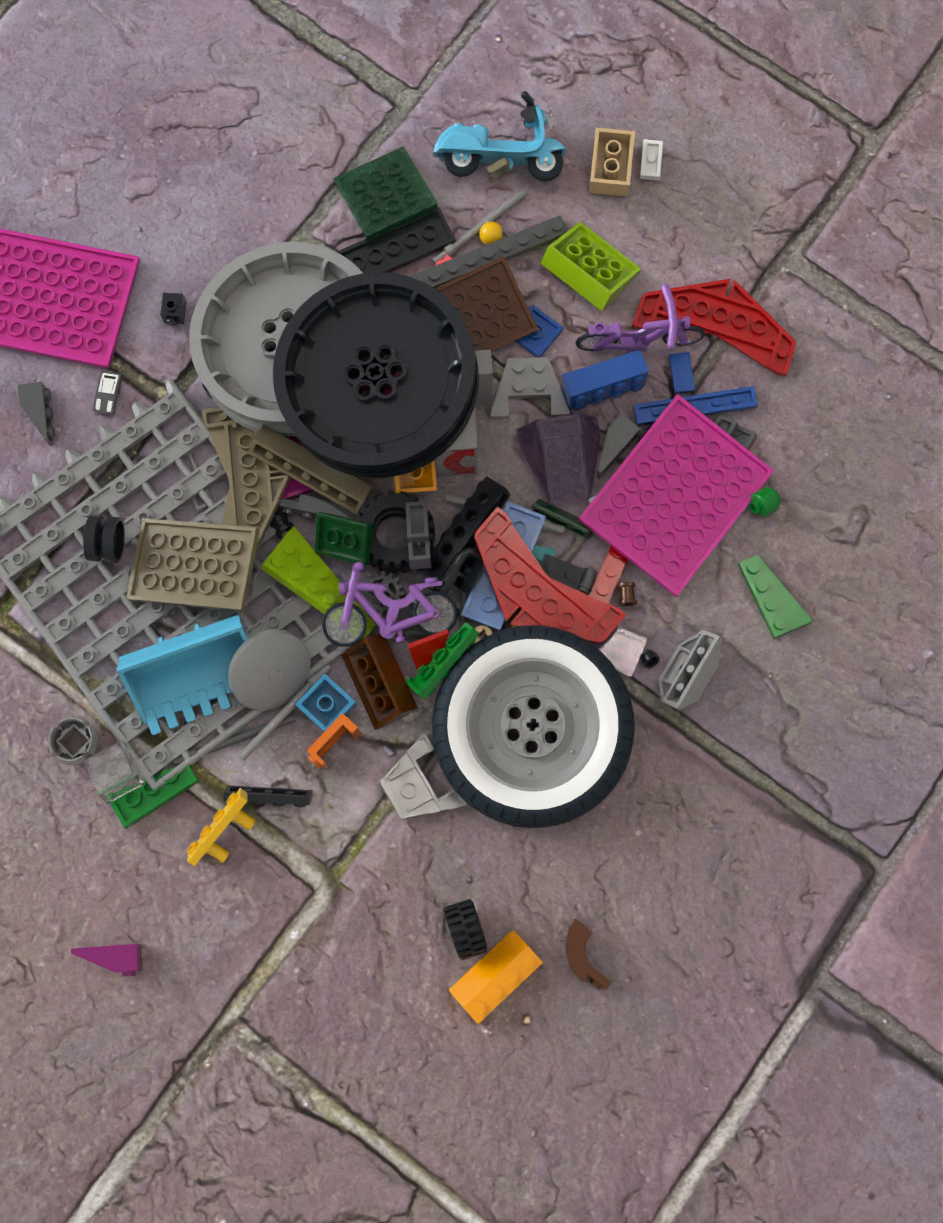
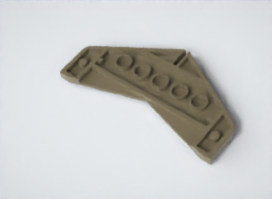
[202,407,291,555]

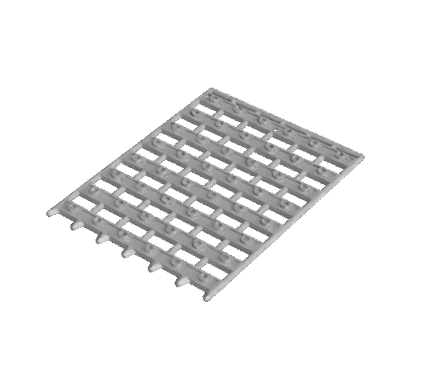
[0,379,357,791]

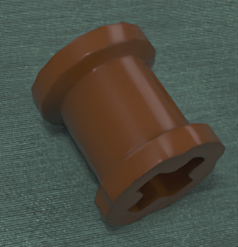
[617,582,637,606]

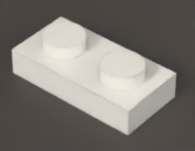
[640,139,663,180]

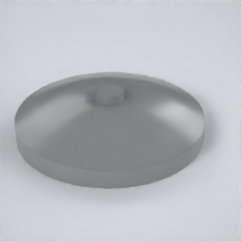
[228,629,310,710]

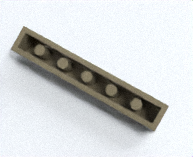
[248,425,372,514]

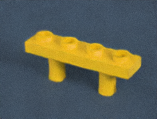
[187,788,255,867]

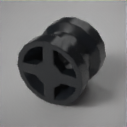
[269,512,294,538]

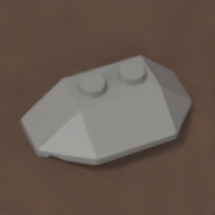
[658,630,721,710]

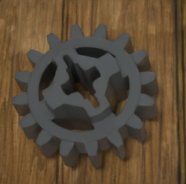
[360,571,405,617]

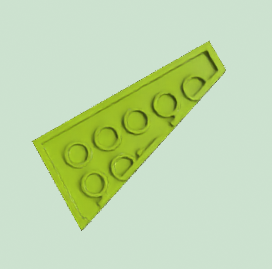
[260,526,375,640]

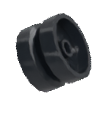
[83,515,125,563]

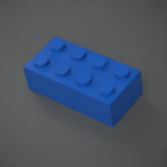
[561,350,649,411]

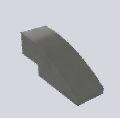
[406,501,431,569]

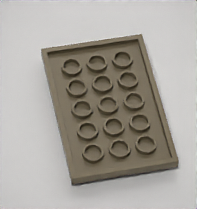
[126,518,259,612]

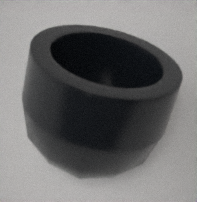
[641,650,660,668]

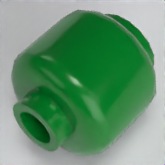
[749,487,781,517]

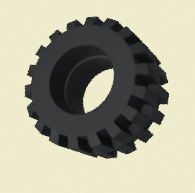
[444,899,488,960]

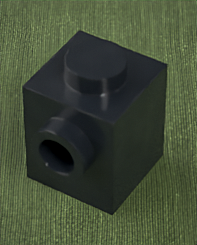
[160,293,187,326]

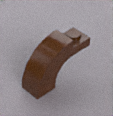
[565,919,612,989]

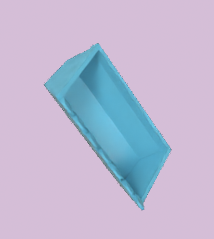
[117,615,249,735]

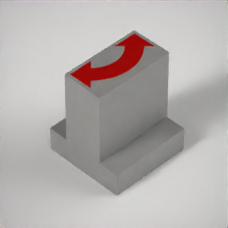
[436,350,493,477]

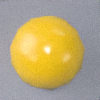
[479,221,502,245]

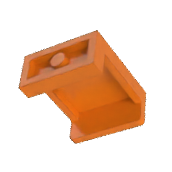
[307,713,361,770]

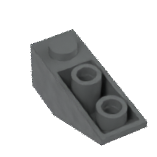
[18,381,55,446]

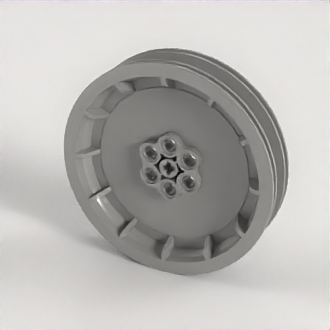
[189,242,387,437]

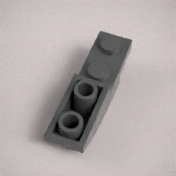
[278,494,349,524]

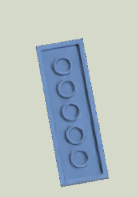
[461,501,546,631]

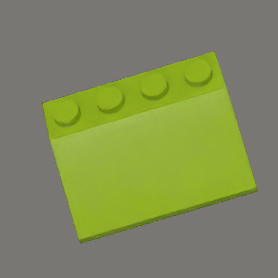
[540,222,641,311]

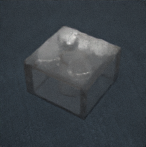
[84,740,146,804]

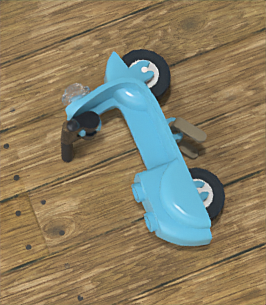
[433,91,566,183]

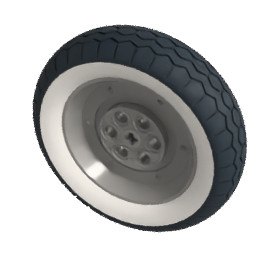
[432,625,635,828]

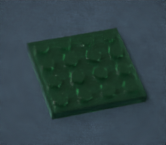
[333,146,438,241]

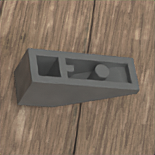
[596,413,640,479]

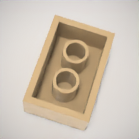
[589,127,635,197]

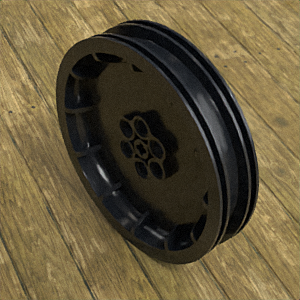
[273,272,479,478]

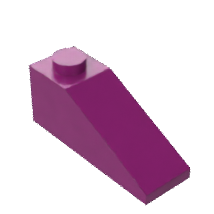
[71,944,142,977]

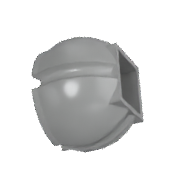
[48,716,99,766]

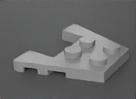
[490,357,570,419]
[380,733,467,820]

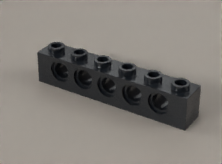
[414,476,511,591]

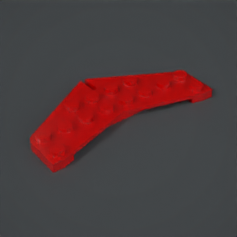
[631,279,796,377]
[474,506,627,643]

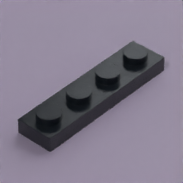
[224,785,313,807]

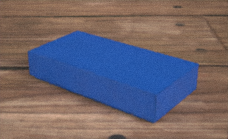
[669,352,695,394]

